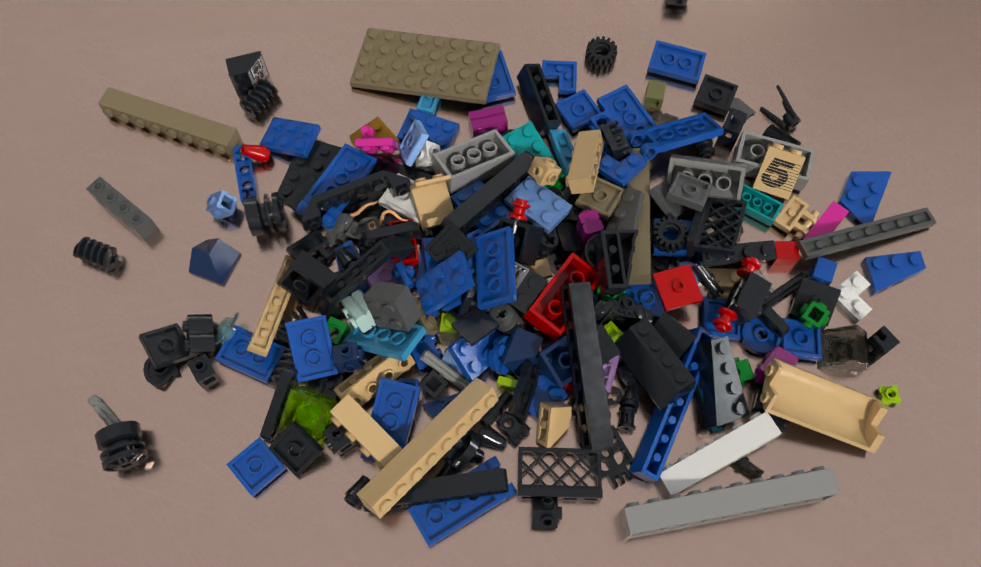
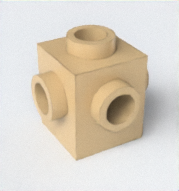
[528,156,562,186]

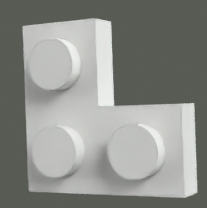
[837,271,872,323]

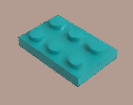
[503,121,559,179]

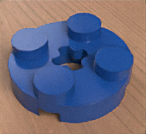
[741,317,782,355]
[488,335,512,375]

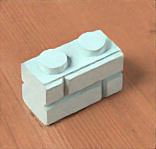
[341,289,376,333]

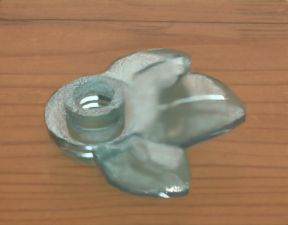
[215,312,239,345]

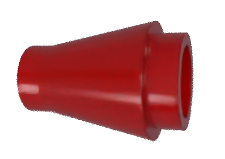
[241,144,270,163]

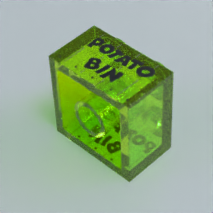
[279,385,337,441]

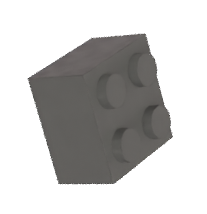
[363,281,421,332]

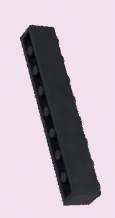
[559,282,614,450]

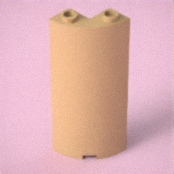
[760,358,888,454]

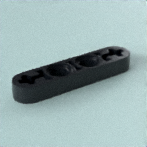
[260,366,298,442]

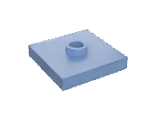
[399,119,429,167]

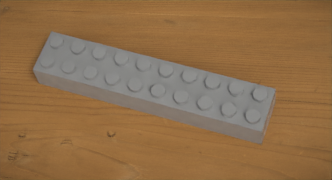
[619,466,841,539]

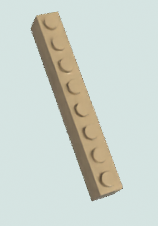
[357,378,498,519]

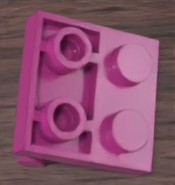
[355,125,399,154]

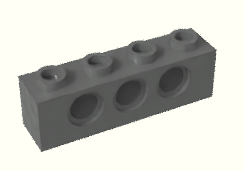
[86,176,158,241]

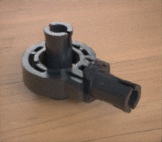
[435,429,484,477]

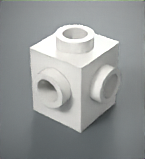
[415,140,440,172]

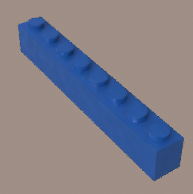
[629,327,716,481]

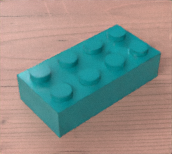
[733,184,783,226]

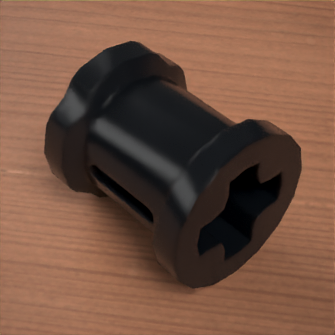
[617,406,637,431]

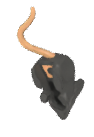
[325,200,379,247]
[345,210,408,239]

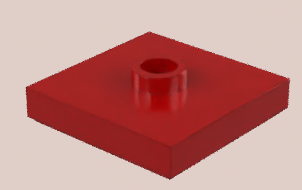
[652,264,703,312]

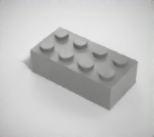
[432,129,515,194]
[733,130,815,191]

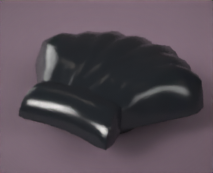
[143,357,179,388]

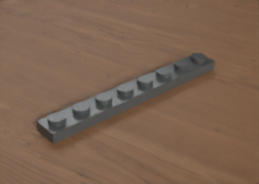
[796,207,937,260]

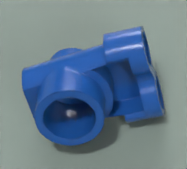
[391,262,415,292]

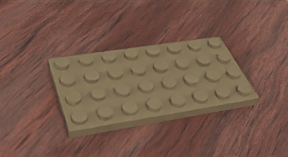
[349,28,500,105]

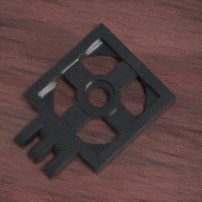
[578,425,634,489]

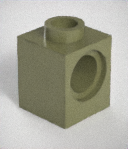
[643,79,666,110]

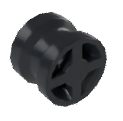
[695,139,716,159]

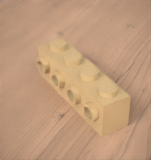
[566,129,604,194]
[333,354,416,407]
[330,394,402,471]

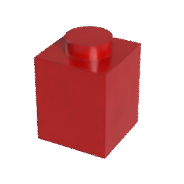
[771,241,800,266]

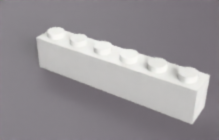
[659,411,781,495]

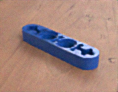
[233,144,258,206]

